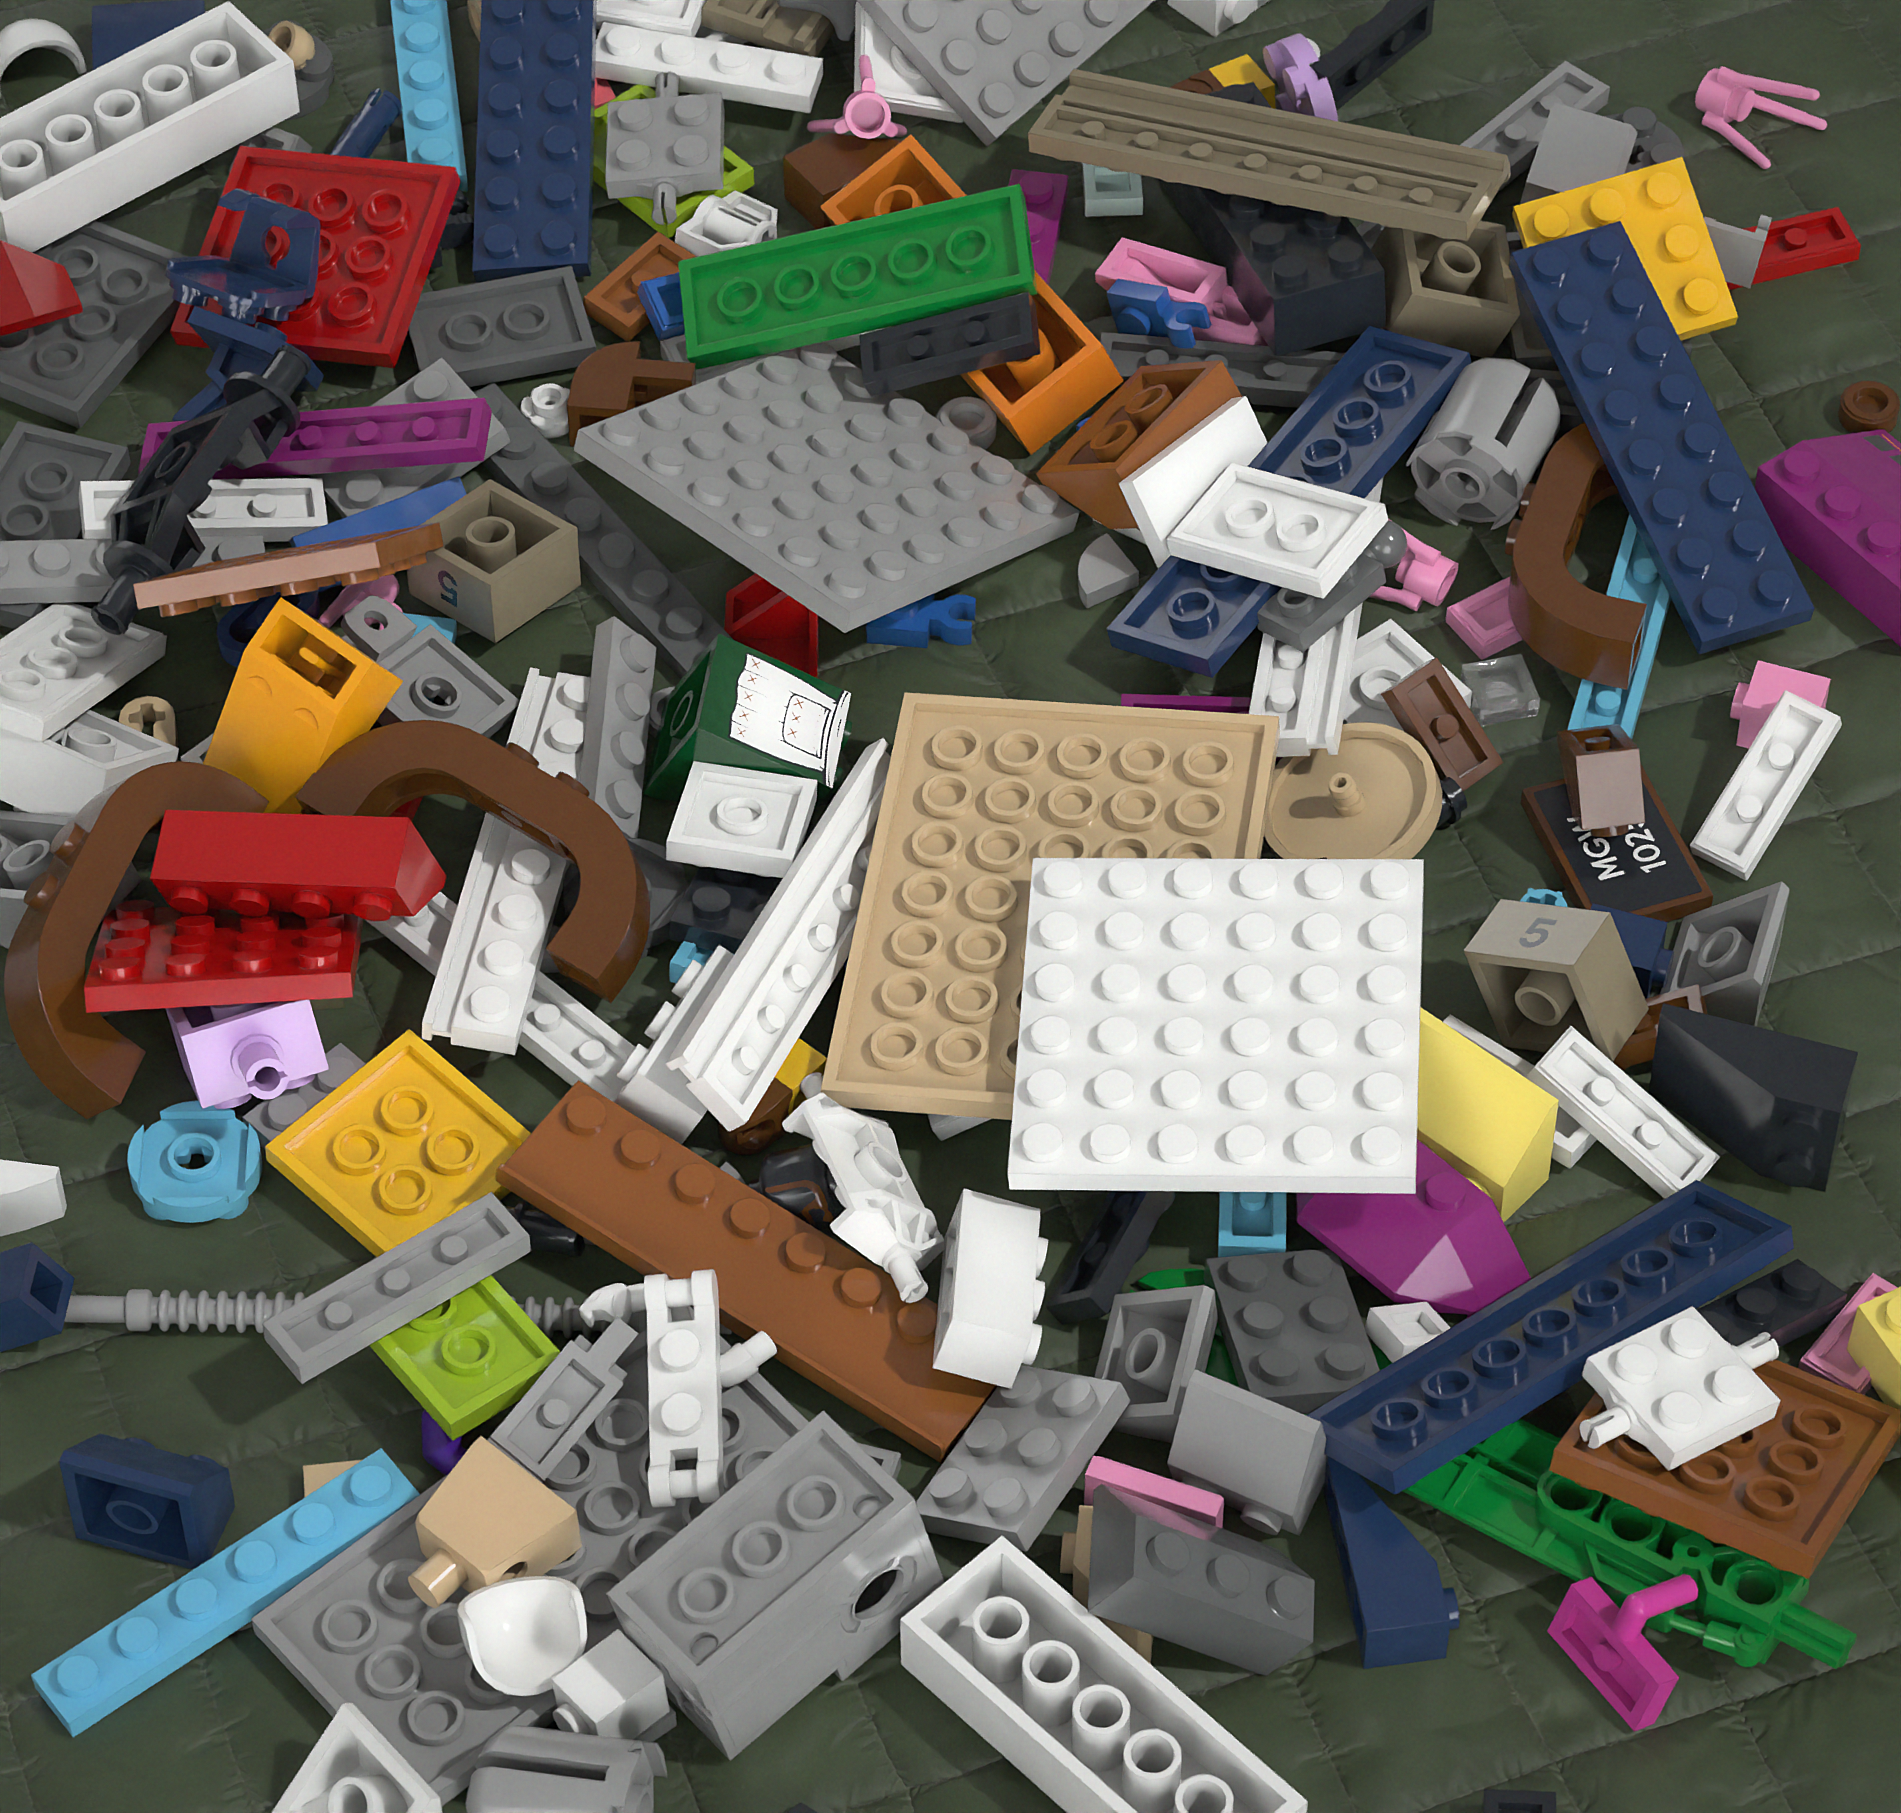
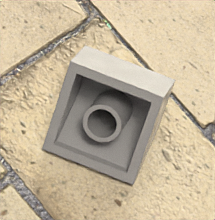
[1167,1369,1327,1536]

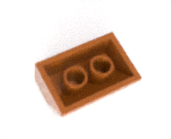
[1036,360,1242,530]

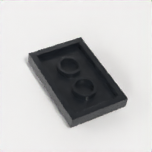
[669,823,817,954]

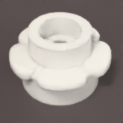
[520,384,570,438]

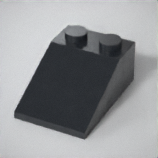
[1648,1003,1858,1192]

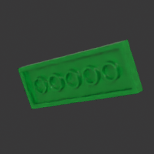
[678,184,1038,370]

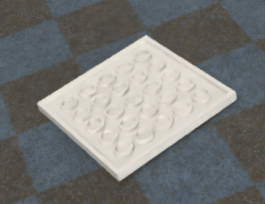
[1008,858,1424,1194]

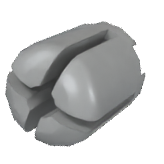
[1407,357,1560,529]
[466,1725,667,1813]

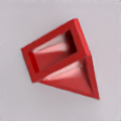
[0,240,83,336]
[724,573,820,678]

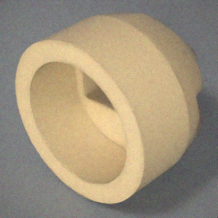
[268,21,315,70]

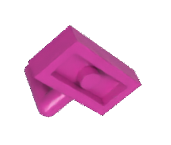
[1547,1574,1698,1732]

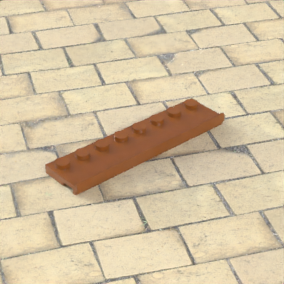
[495,1080,998,1464]

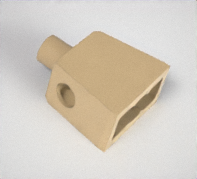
[408,1436,582,1608]

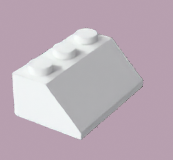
[0,709,179,817]

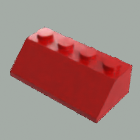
[150,810,446,921]

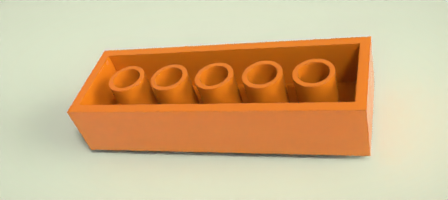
[820,134,1124,455]

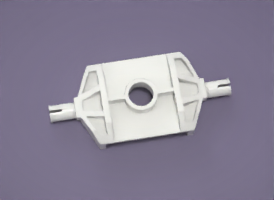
[782,1072,945,1303]

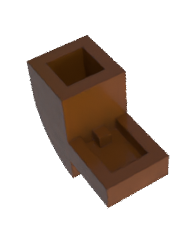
[567,342,696,447]

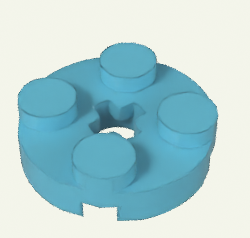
[127,1101,262,1223]

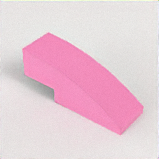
[1095,237,1268,346]

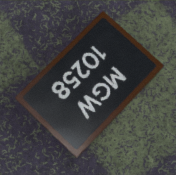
[1520,763,1714,922]

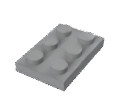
[306,358,511,518]
[916,1365,1130,1551]

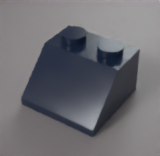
[59,1433,235,1570]

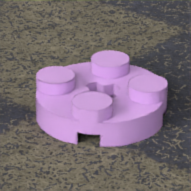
[1263,33,1338,121]

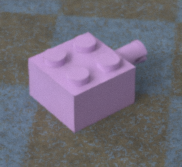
[166,1000,329,1109]

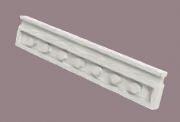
[1249,476,1384,757]
[422,667,591,1055]
[665,738,891,1132]

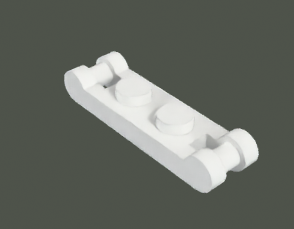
[644,1269,724,1508]

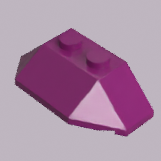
[1295,1139,1531,1318]

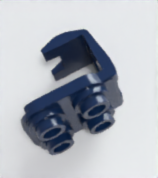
[165,189,320,324]

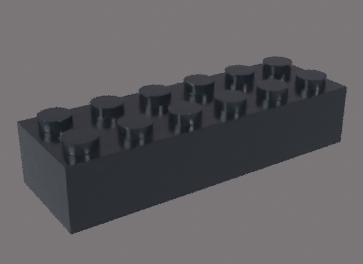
[1158,82,1386,356]

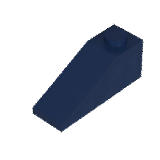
[1324,1456,1459,1669]

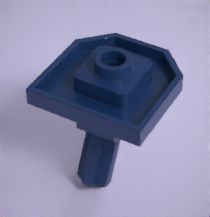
[172,306,324,422]

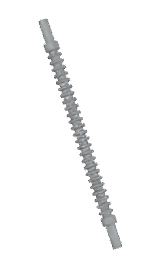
[64,1289,732,1339]

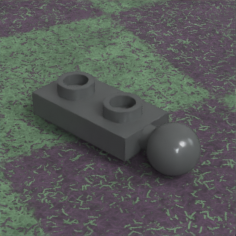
[1257,520,1407,653]

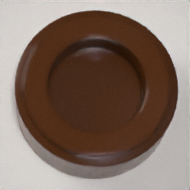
[1838,381,1900,433]

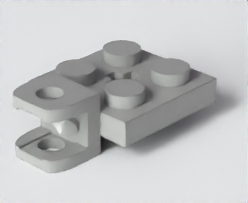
[341,595,520,738]

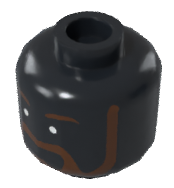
[750,1144,845,1230]

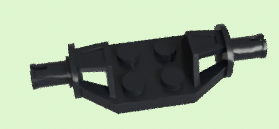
[91,345,311,636]

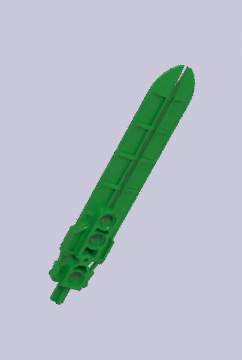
[1129,1268,1857,1669]

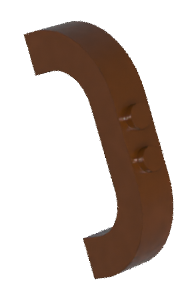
[1505,422,1647,690]
[295,720,650,1004]
[4,761,269,1119]

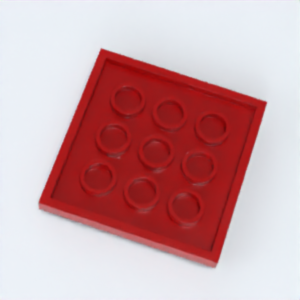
[170,146,461,368]
[84,900,364,1013]

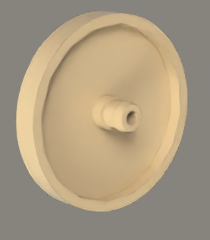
[1264,722,1443,859]

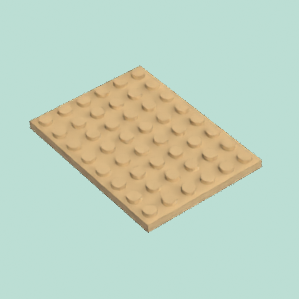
[821,693,1280,1120]

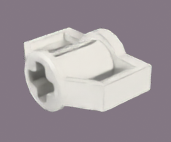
[675,190,777,257]

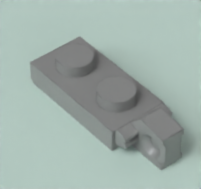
[487,1316,638,1483]

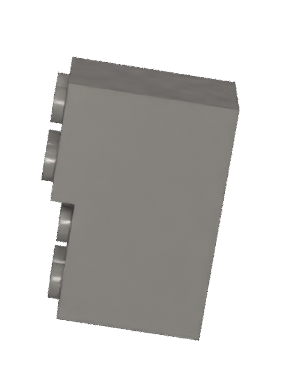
[606,1411,945,1760]

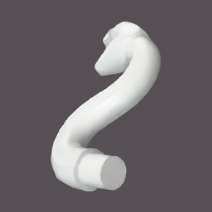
[579,1283,777,1388]

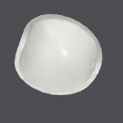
[0,19,87,99]
[457,1576,587,1696]

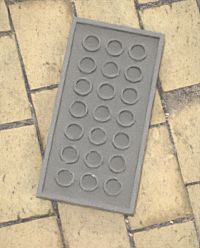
[251,1306,809,1806]

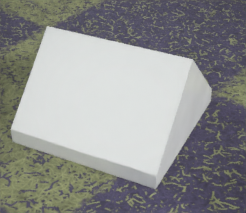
[272,1703,442,1813]

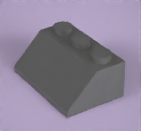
[1087,1484,1315,1676]

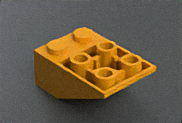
[203,597,403,814]

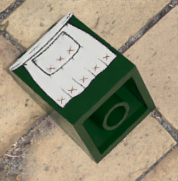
[644,633,852,809]

